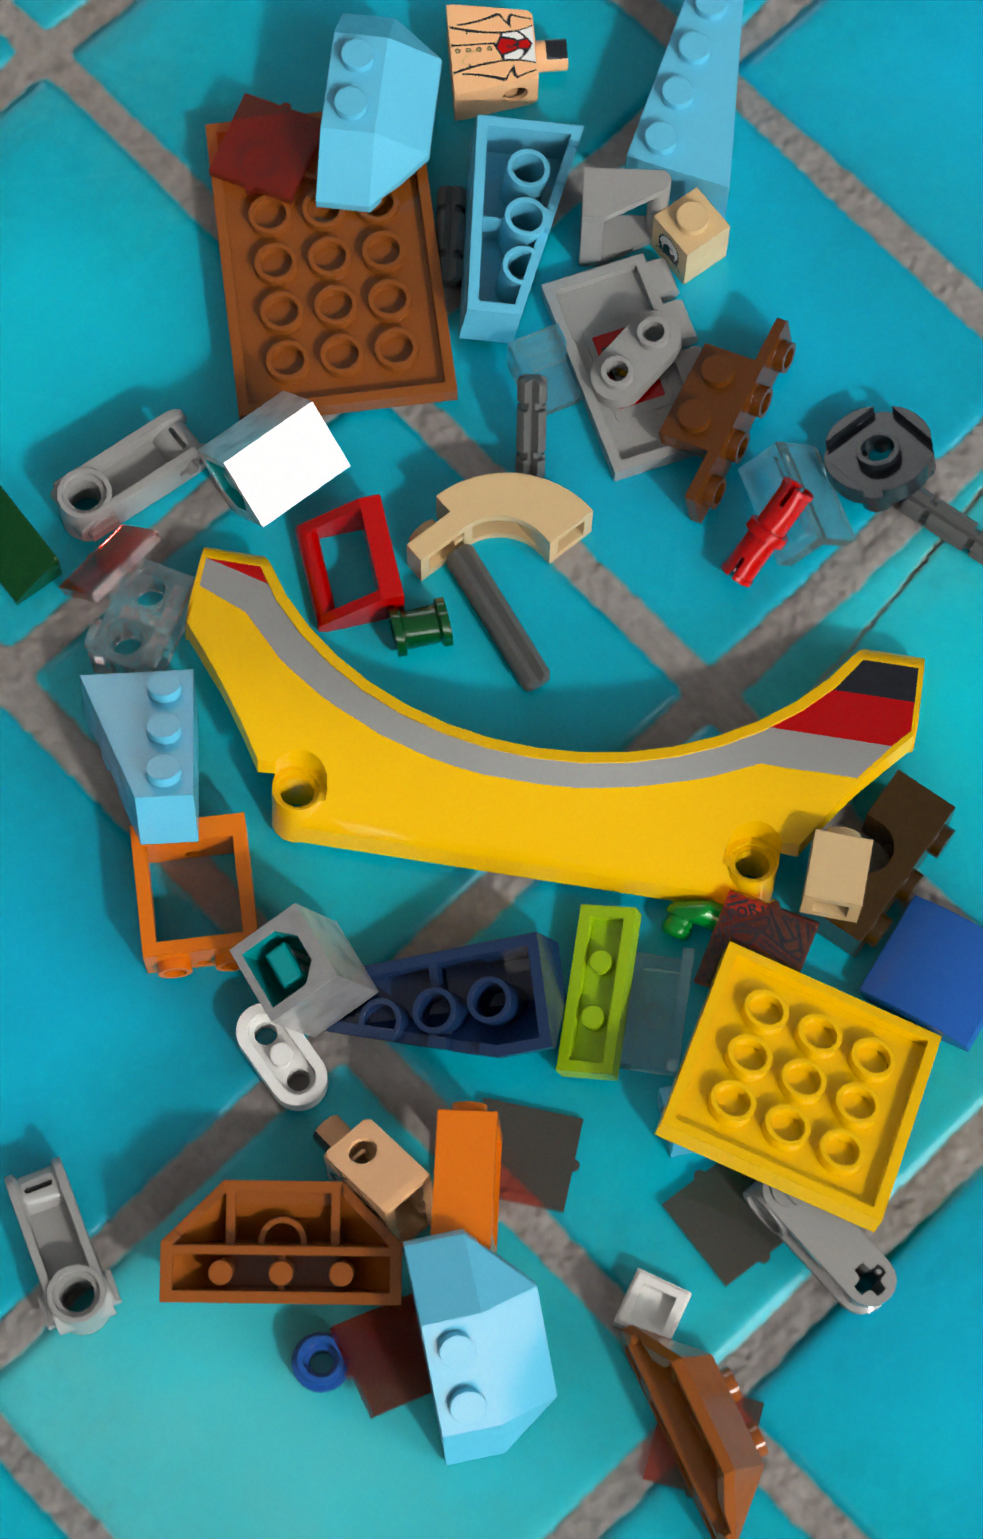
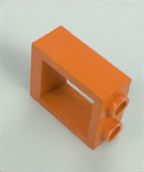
[130,812,259,979]
[430,1101,503,1254]

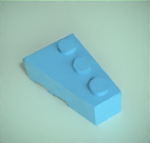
[79,669,199,845]

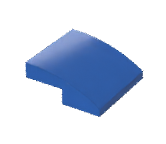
[859,895,983,1052]

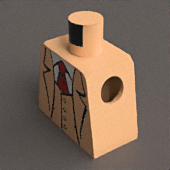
[446,5,568,121]
[313,1115,433,1248]

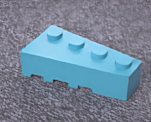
[625,0,743,218]
[459,114,584,344]

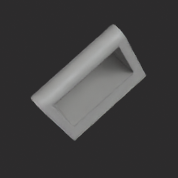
[579,167,672,267]

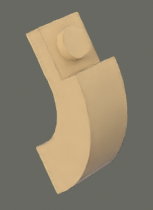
[407,473,593,581]

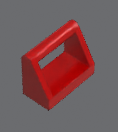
[295,494,405,632]

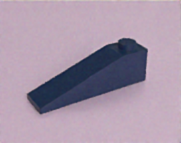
[326,932,566,1059]

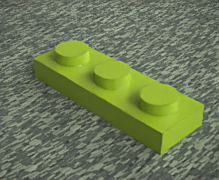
[556,904,642,1081]

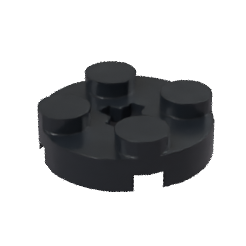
[824,406,936,512]

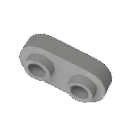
[590,310,682,408]

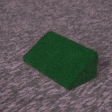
[0,485,62,605]

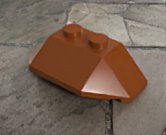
[159,1179,402,1305]
[619,1325,768,1539]

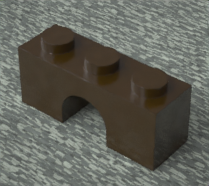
[798,769,956,958]

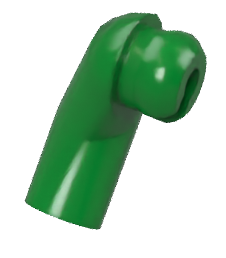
[661,900,751,943]

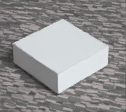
[613,1268,692,1339]

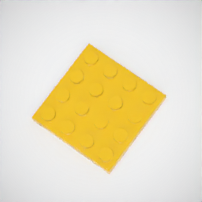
[655,941,942,1233]

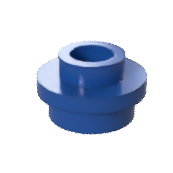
[291,1332,352,1393]

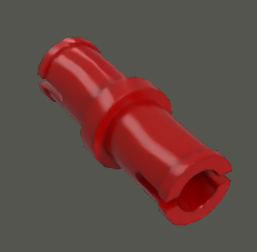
[721,477,814,587]

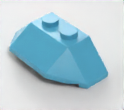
[316,13,442,212]
[403,1229,557,1465]

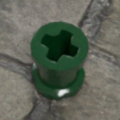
[387,597,453,657]

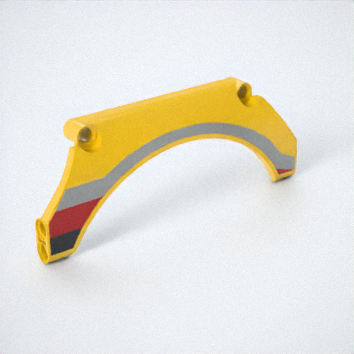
[185,547,925,914]

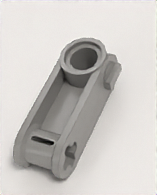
[50,409,206,542]
[4,1156,122,1336]
[743,1180,897,1315]

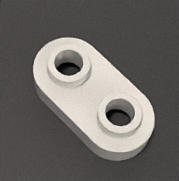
[236,1003,328,1111]

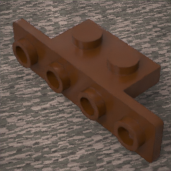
[658,317,796,524]

